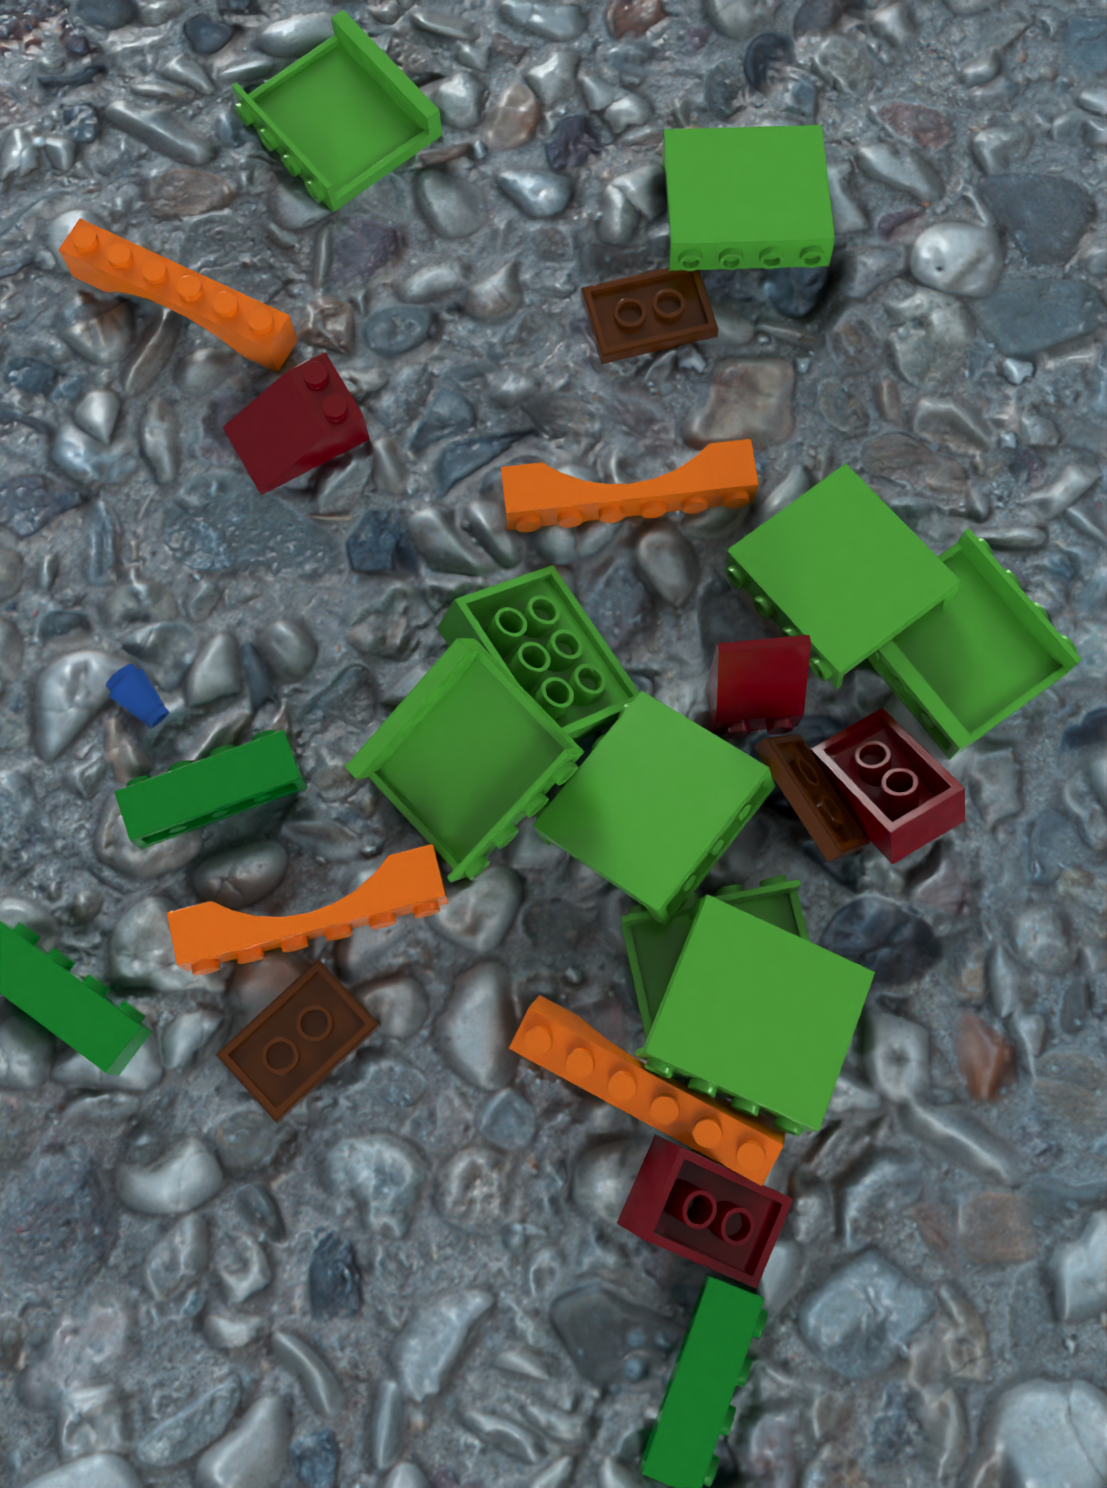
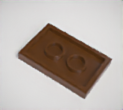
[581,267,719,364]
[754,734,870,862]
[215,959,380,1123]

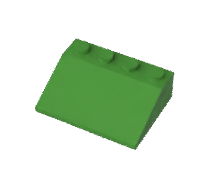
[437,565,640,744]

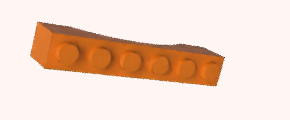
[58,218,298,373]
[501,439,759,533]
[167,844,449,975]
[508,995,786,1186]

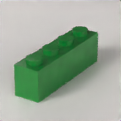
[114,729,307,850]
[0,921,153,1076]
[640,1274,768,1488]

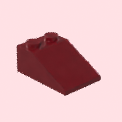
[223,352,370,495]
[706,635,811,739]
[811,708,965,864]
[617,1134,793,1289]

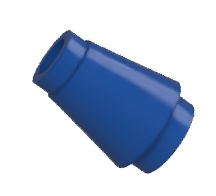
[105,664,169,729]

